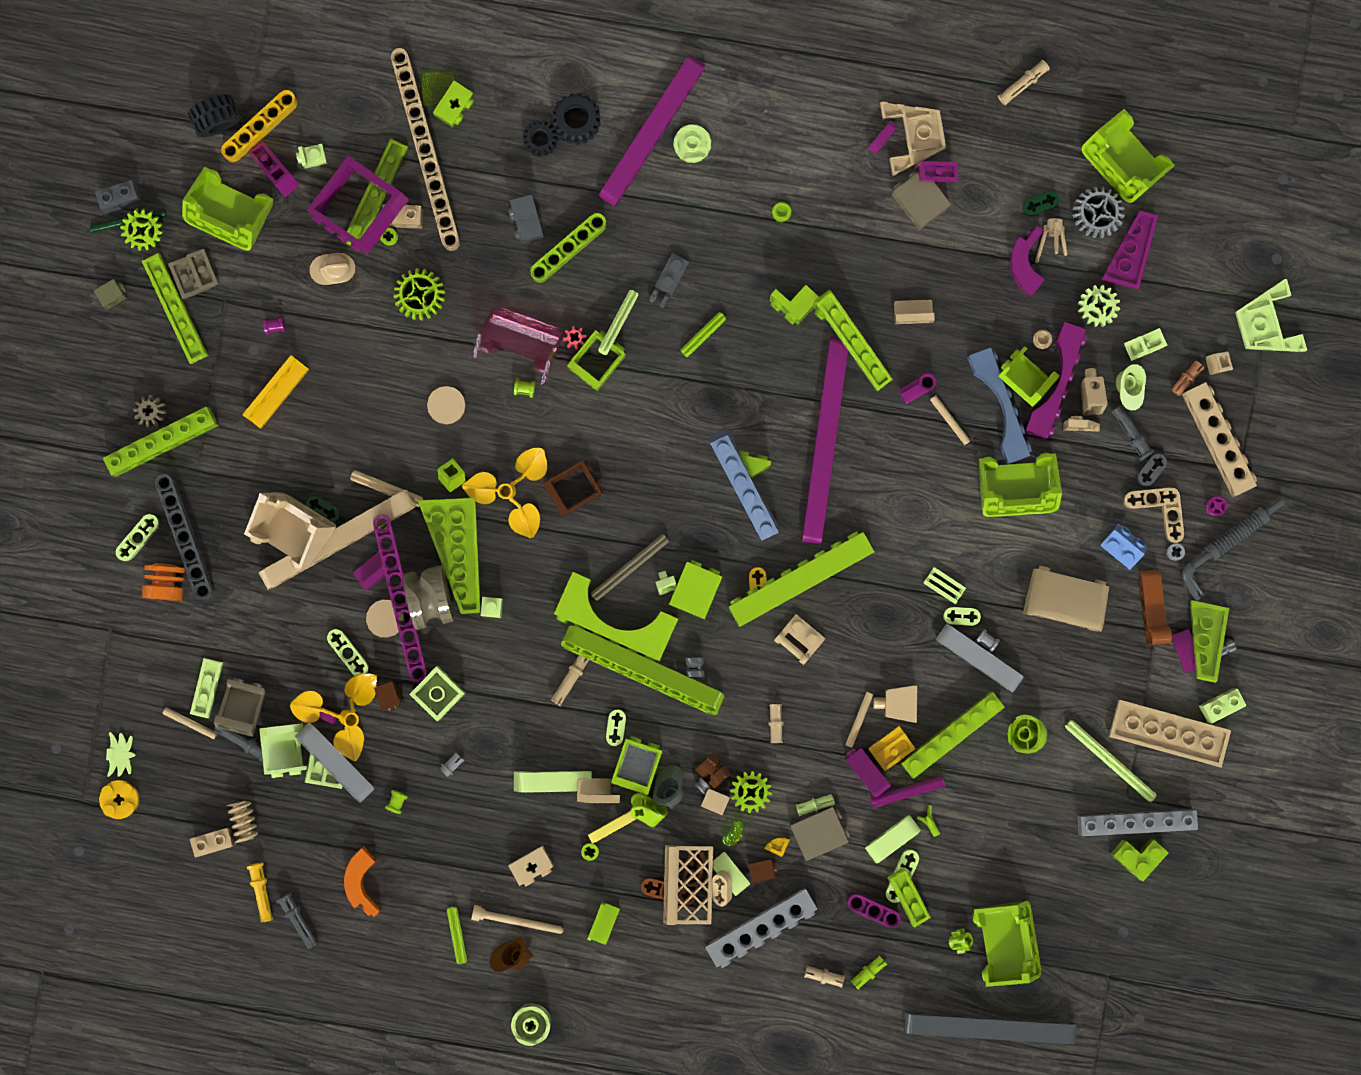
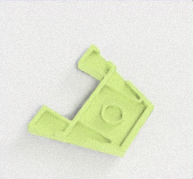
[1235,279,1307,352]

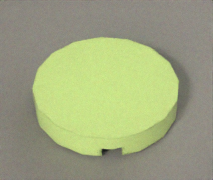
[674,124,711,163]

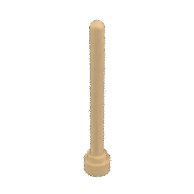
[471,905,564,934]

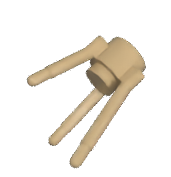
[1035,218,1067,263]

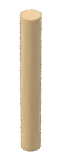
[930,396,971,445]
[845,692,874,748]
[163,707,218,739]

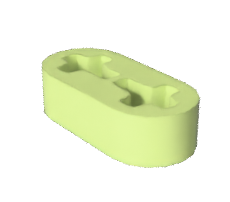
[943,607,981,626]
[606,709,626,746]

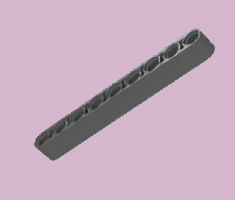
[904,1012,1077,1044]

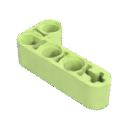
[514,771,592,792]

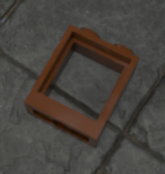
[543,460,604,518]

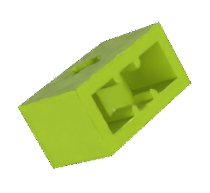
[433,81,474,128]

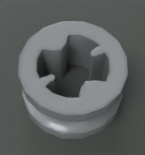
[1166,543,1185,561]
[694,777,712,795]

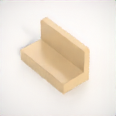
[894,300,935,324]
[577,778,620,803]

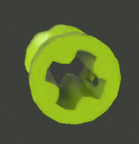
[514,378,535,398]
[385,790,408,814]

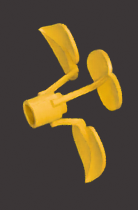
[462,448,547,538]
[290,673,377,761]

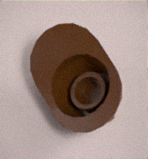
[490,937,533,973]

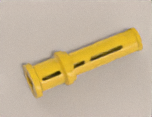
[246,862,273,922]

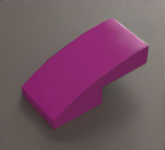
[1172,629,1196,673]

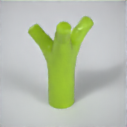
[917,805,940,837]

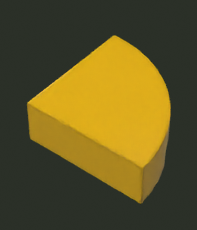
[764,837,790,857]

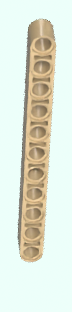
[391,48,460,251]

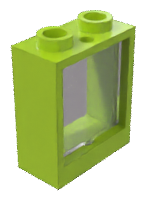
[611,736,663,795]

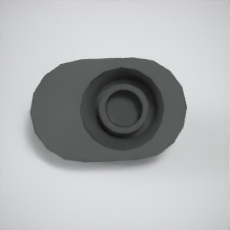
[653,765,684,809]

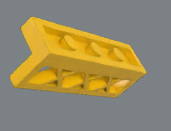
[243,355,309,428]

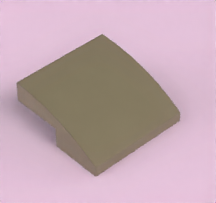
[168,249,218,300]

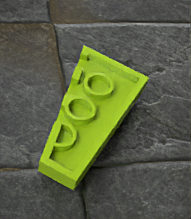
[1190,600,1229,683]

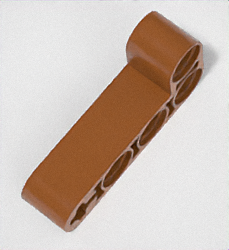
[1139,569,1172,645]

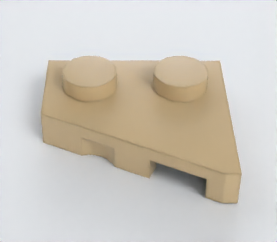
[1063,416,1100,432]

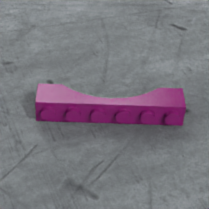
[1024,322,1087,439]

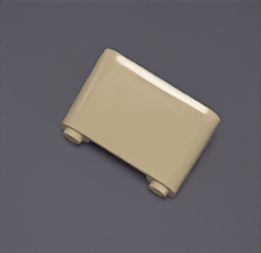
[244,492,336,571]
[1023,566,1109,632]

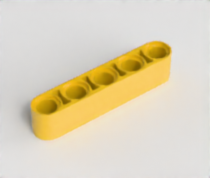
[221,90,298,162]

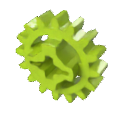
[120,208,163,251]
[730,771,772,813]

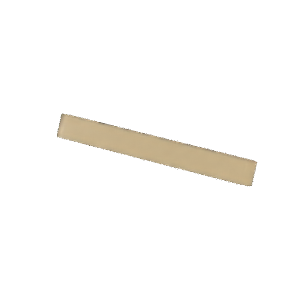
[259,490,416,590]

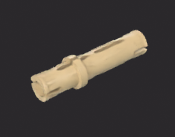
[998,60,1050,105]
[550,655,589,707]

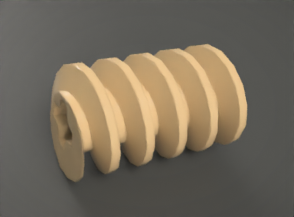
[226,801,258,843]

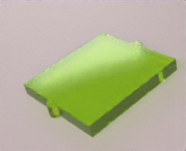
[422,71,454,106]

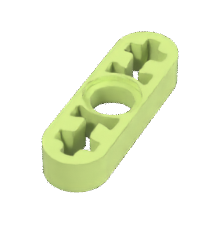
[116,514,160,561]
[327,629,369,676]
[885,849,919,903]

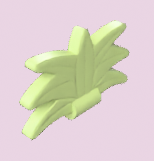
[106,732,136,777]

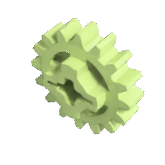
[1078,285,1120,327]

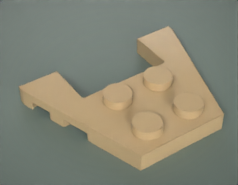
[880,102,946,176]

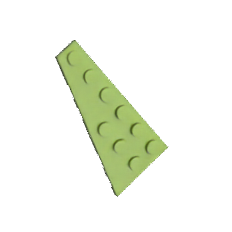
[418,498,481,614]

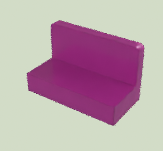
[915,161,958,183]
[353,551,395,591]

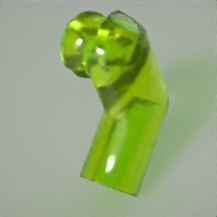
[722,821,743,846]

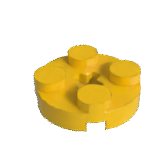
[99,780,139,819]

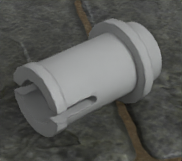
[440,752,464,777]

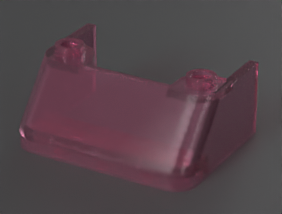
[472,308,564,385]

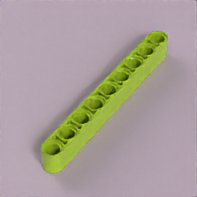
[561,625,724,715]

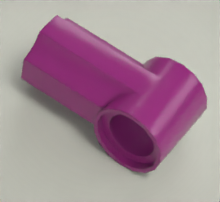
[898,373,936,405]

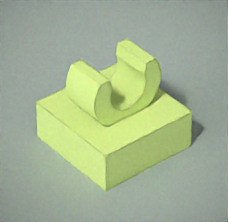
[655,571,677,595]

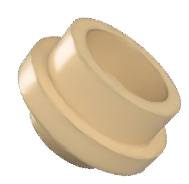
[1033,330,1052,349]

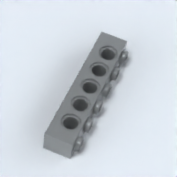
[1077,809,1198,836]
[705,888,817,968]

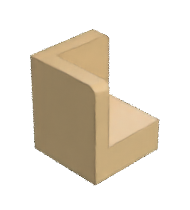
[701,789,730,815]

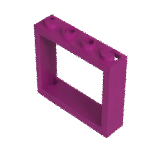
[307,156,409,254]

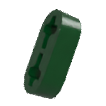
[1023,191,1059,217]
[306,496,340,523]

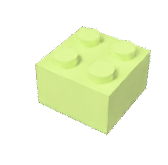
[409,666,466,721]

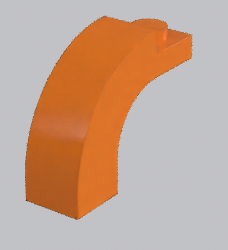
[344,847,381,917]

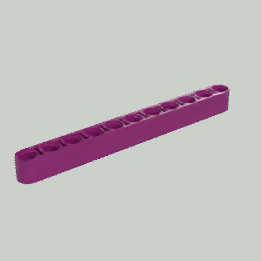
[802,336,848,545]

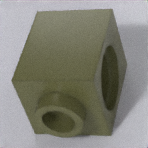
[94,279,127,310]

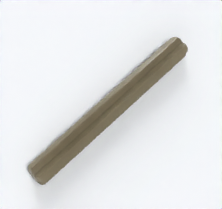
[591,534,669,601]

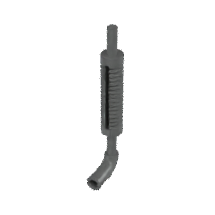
[1182,498,1285,601]

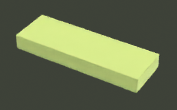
[190,658,223,718]

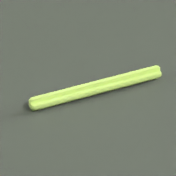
[1065,720,1157,802]

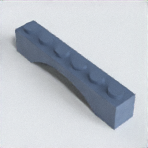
[967,348,1032,465]
[709,428,779,541]

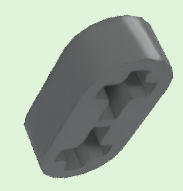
[1136,454,1167,486]

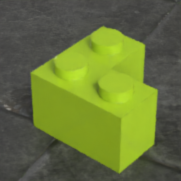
[1110,838,1168,882]

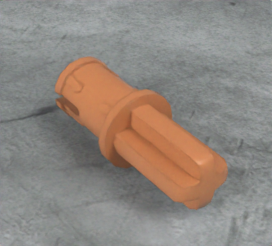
[1172,361,1204,396]

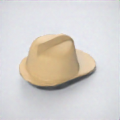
[310,253,355,285]

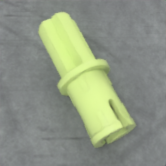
[796,794,835,817]

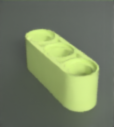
[865,815,921,863]

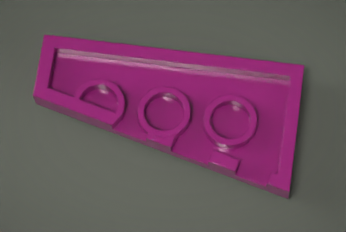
[1101,211,1158,290]

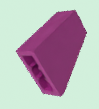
[845,747,891,798]

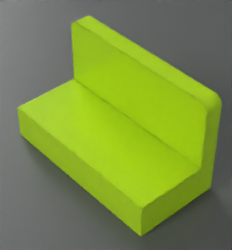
[587,901,620,945]

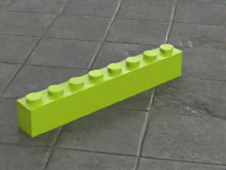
[728,531,874,627]

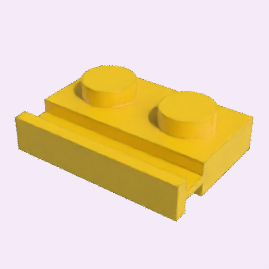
[868,726,916,771]

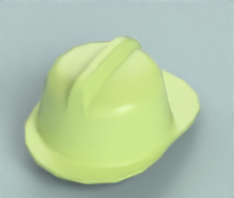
[1116,364,1146,410]

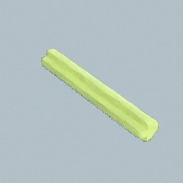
[598,290,638,355]

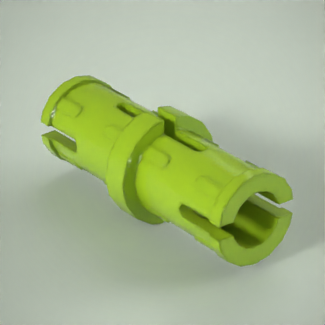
[850,955,887,990]

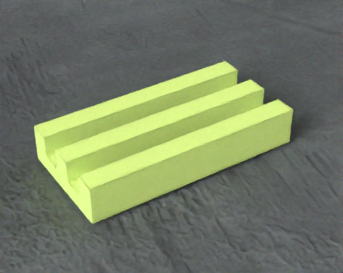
[923,567,966,604]

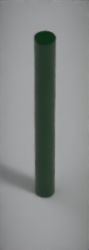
[90,209,167,233]

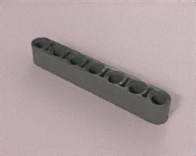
[155,474,214,600]

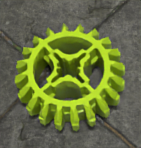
[393,268,445,320]

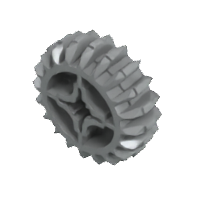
[1072,187,1124,238]

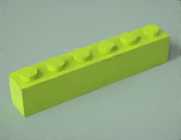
[900,692,1005,779]

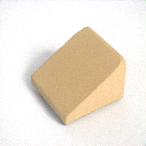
[1206,351,1233,375]

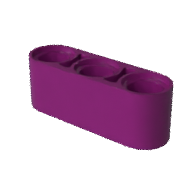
[847,893,901,928]

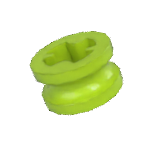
[380,227,398,245]
[581,843,599,861]

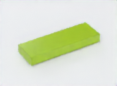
[887,867,931,927]

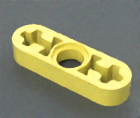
[588,811,636,844]

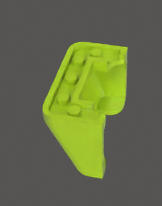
[1082,109,1175,203]
[182,167,273,251]
[979,453,1062,517]
[973,901,1041,987]

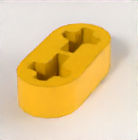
[749,567,767,590]

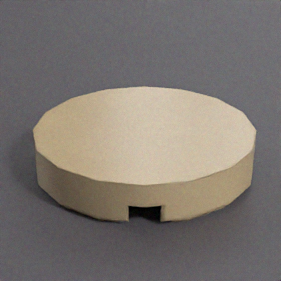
[427,386,466,425]
[366,600,405,638]

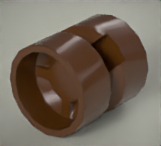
[695,753,731,789]

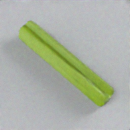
[681,312,726,357]
[447,906,467,964]

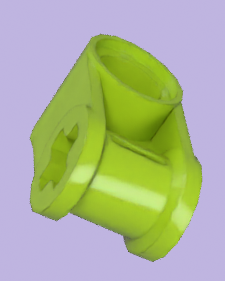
[631,793,668,827]

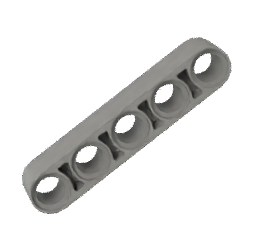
[936,623,1024,693]
[295,722,374,803]

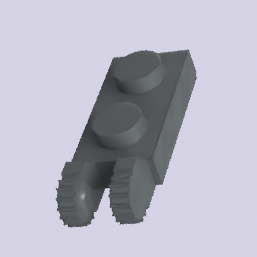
[649,253,689,308]

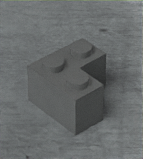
[508,195,544,244]

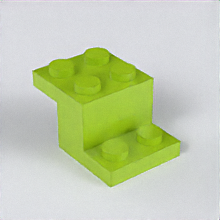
[770,285,827,325]

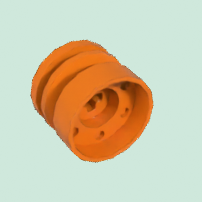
[141,563,185,601]

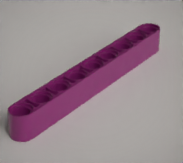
[599,55,706,207]
[373,514,426,683]

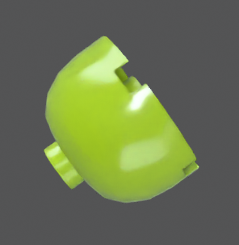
[1007,714,1048,754]

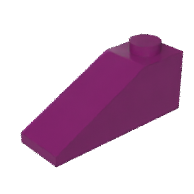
[248,140,300,197]

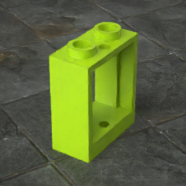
[567,330,626,392]

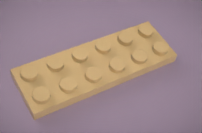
[1108,700,1231,768]

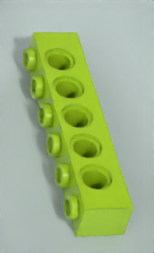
[103,407,219,477]

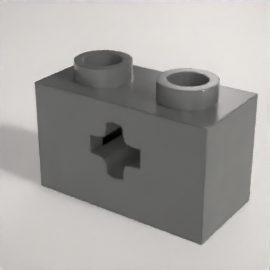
[95,180,142,214]

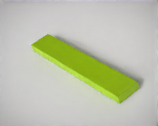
[343,139,408,246]
[142,253,208,364]
[814,290,893,391]

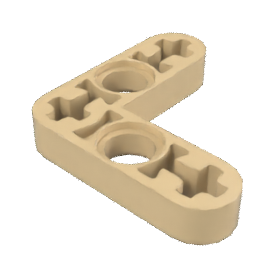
[1123,488,1184,543]

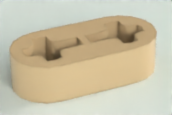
[712,870,732,907]

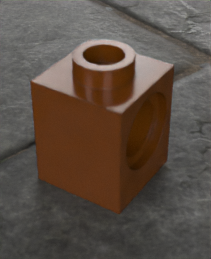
[748,858,778,883]

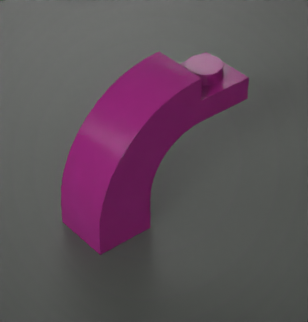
[1009,226,1045,297]

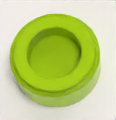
[772,202,791,222]

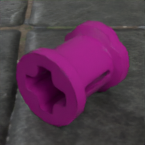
[263,315,286,336]

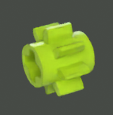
[949,929,973,954]

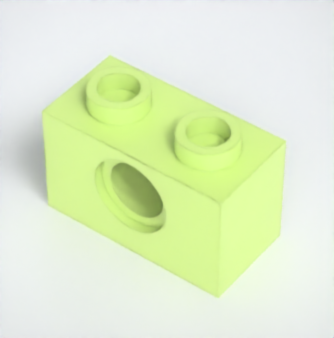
[1199,688,1246,723]

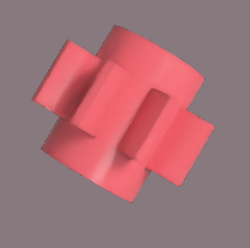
[563,326,587,350]

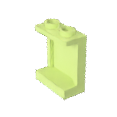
[259,723,307,778]

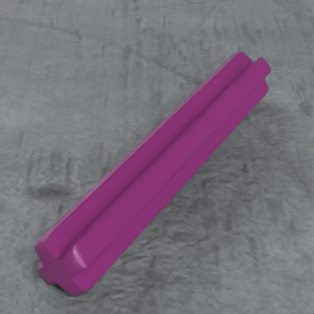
[870,776,945,808]

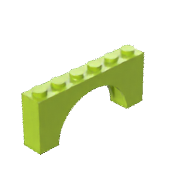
[554,572,678,662]

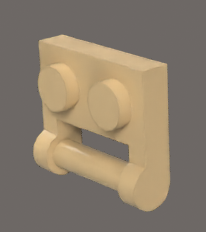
[774,614,825,665]

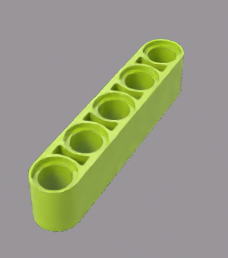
[530,213,606,283]

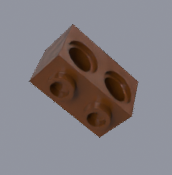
[374,681,404,712]

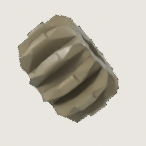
[133,395,167,428]

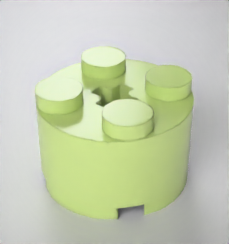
[511,1003,551,1046]

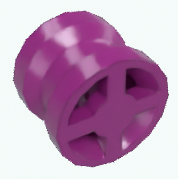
[1205,496,1227,516]

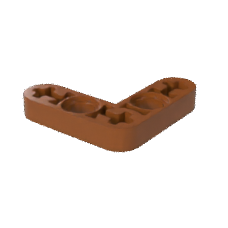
[641,850,705,906]

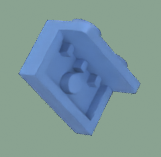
[1100,524,1147,570]

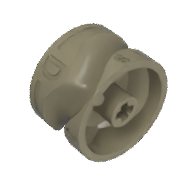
[403,565,455,630]

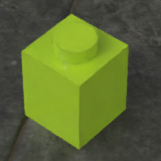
[437,459,465,492]

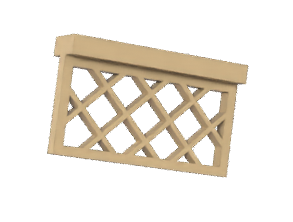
[663,845,713,925]

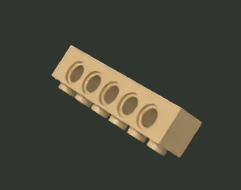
[1182,382,1257,497]

